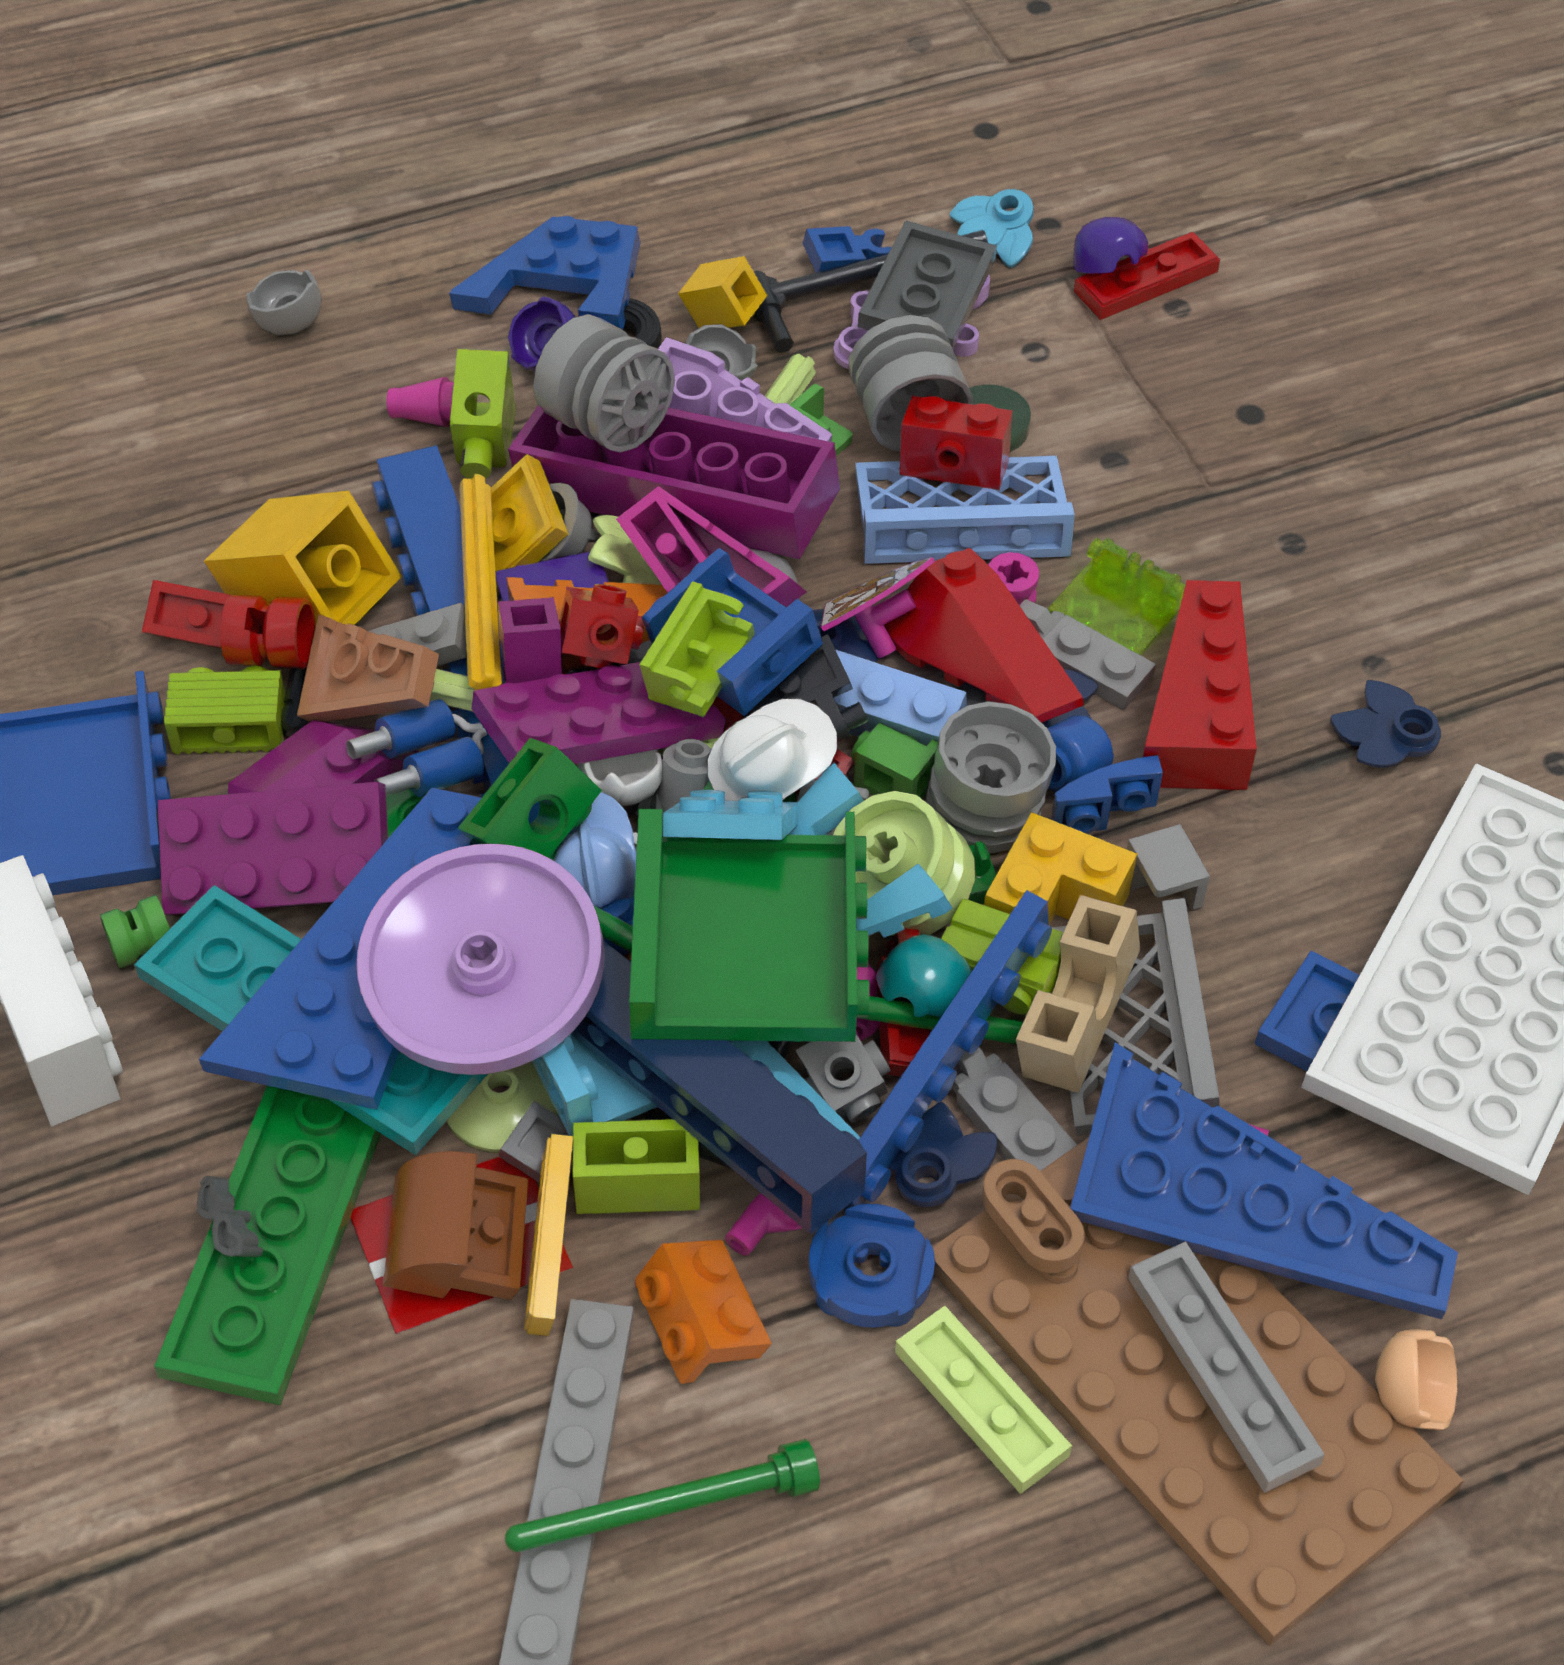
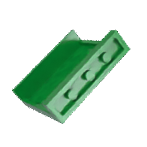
[629,809,869,1042]

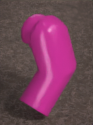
[724,1193,802,1256]

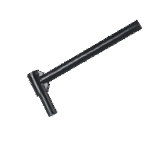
[753,230,988,353]

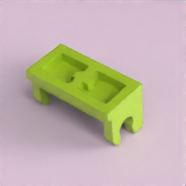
[639,581,755,717]

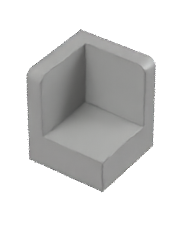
[1127,824,1210,910]

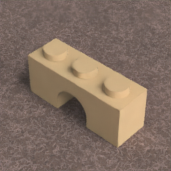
[1016,895,1140,1093]

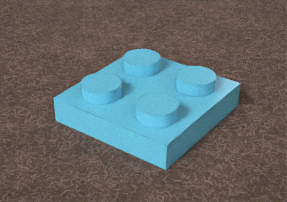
[663,790,798,840]

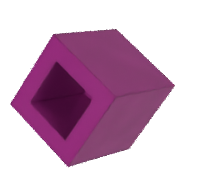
[498,597,562,683]

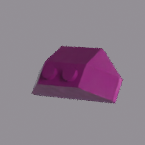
[228,720,419,794]

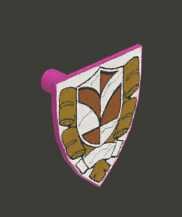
[821,557,935,658]

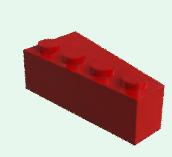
[1143,580,1257,790]

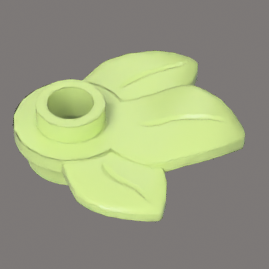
[588,515,662,585]

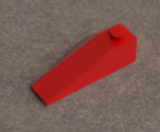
[884,548,1083,723]

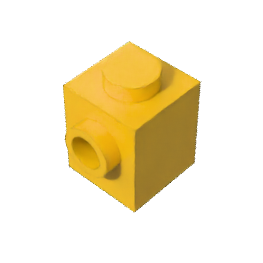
[678,256,767,328]

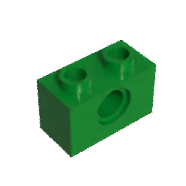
[458,738,602,860]

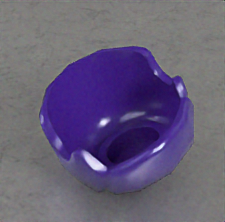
[1073,217,1148,273]
[508,297,576,372]

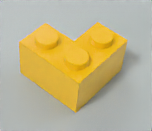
[984,812,1137,925]

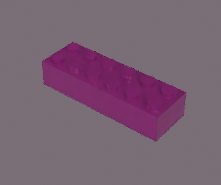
[508,405,840,559]

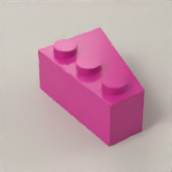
[616,486,807,608]

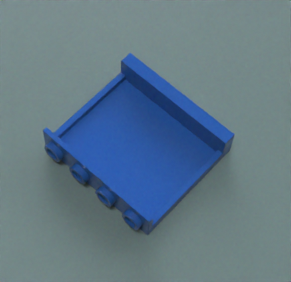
[0,671,171,896]

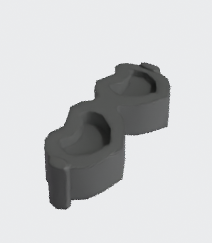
[197,1176,263,1257]

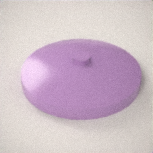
[357,844,605,1075]

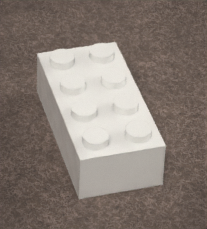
[0,855,124,1127]

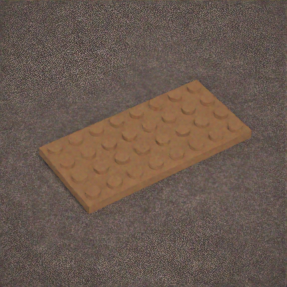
[933,1136,1464,1646]

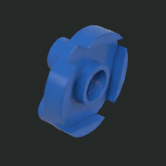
[808,1204,935,1327]

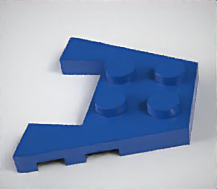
[449,216,641,329]

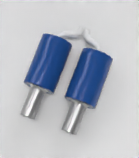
[346,699,487,797]

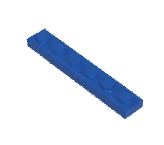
[845,890,1052,1209]

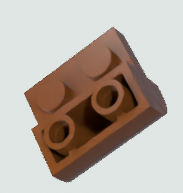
[383,1151,528,1300]

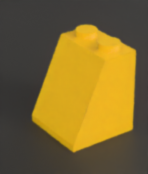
[204,490,402,625]

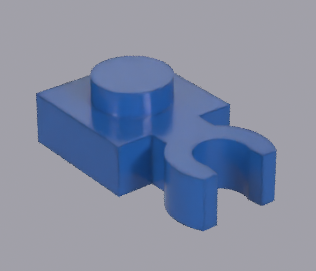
[802,226,892,273]

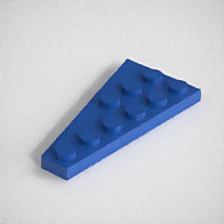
[1070,1043,1458,1319]

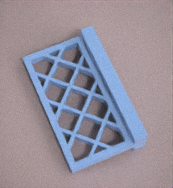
[855,456,1075,564]

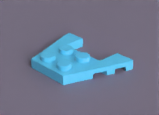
[788,763,953,937]

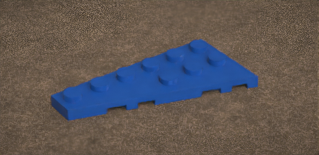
[199,788,481,1110]

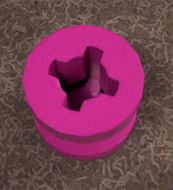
[988,552,1039,605]

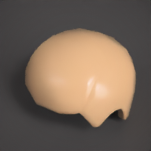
[1375,1329,1457,1430]

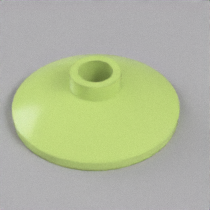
[446,1061,559,1153]

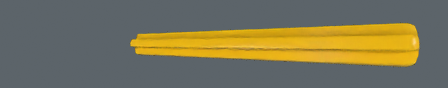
[459,474,502,690]

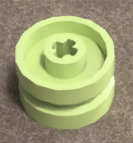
[833,791,975,936]

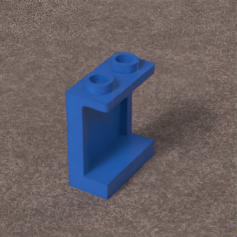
[642,548,823,716]

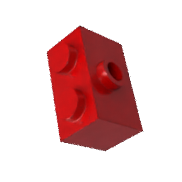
[899,396,1013,490]

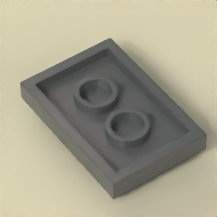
[857,220,997,350]

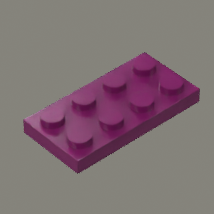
[471,662,725,765]
[158,782,388,916]

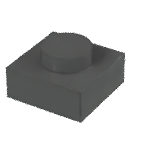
[499,1101,573,1183]

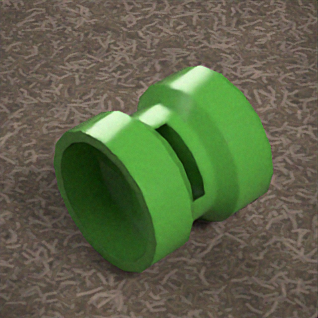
[99,895,170,969]

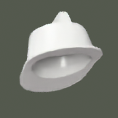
[708,699,837,801]

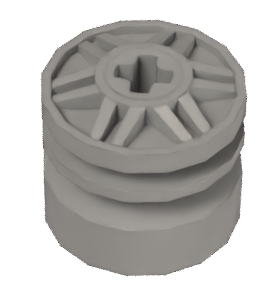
[533,314,675,452]
[849,315,973,451]
[926,702,1056,853]

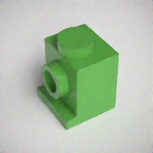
[851,722,938,799]

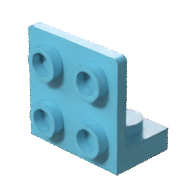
[532,1034,658,1136]

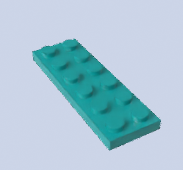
[134,885,488,1156]

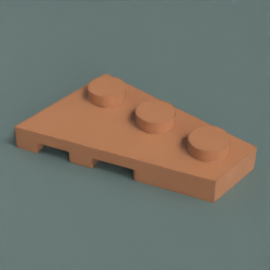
[297,615,439,722]

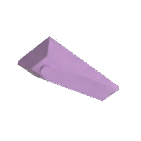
[658,337,832,442]

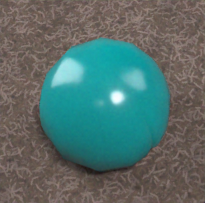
[876,934,972,1017]

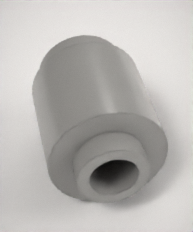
[659,739,712,813]

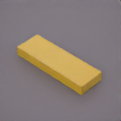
[524,1134,573,1336]

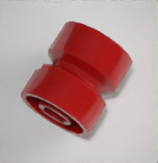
[220,595,316,669]

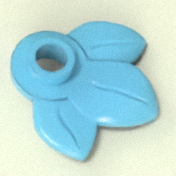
[950,189,1034,268]

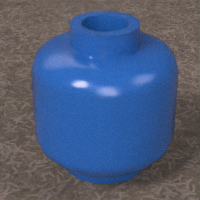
[1048,715,1114,792]

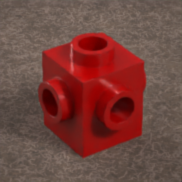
[559,584,644,668]

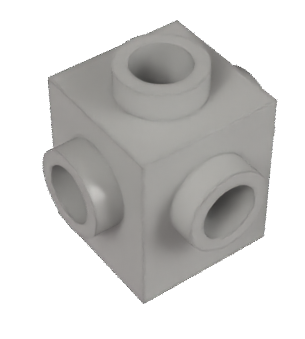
[796,1034,891,1122]

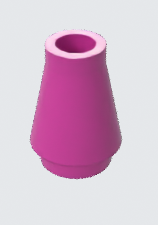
[386,377,454,427]

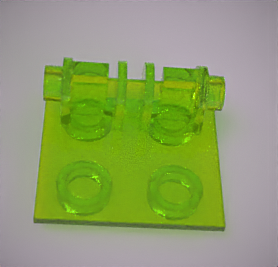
[1047,538,1185,656]

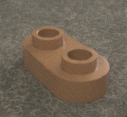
[982,1159,1084,1273]

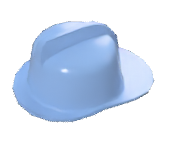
[553,792,636,909]

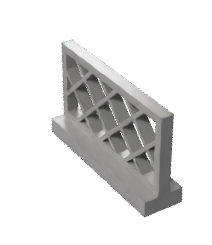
[1052,898,1220,1136]

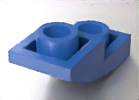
[1051,755,1163,834]

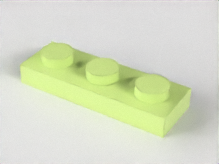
[895,1306,1072,1494]

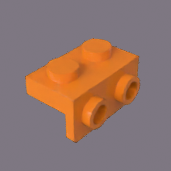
[635,1240,772,1384]

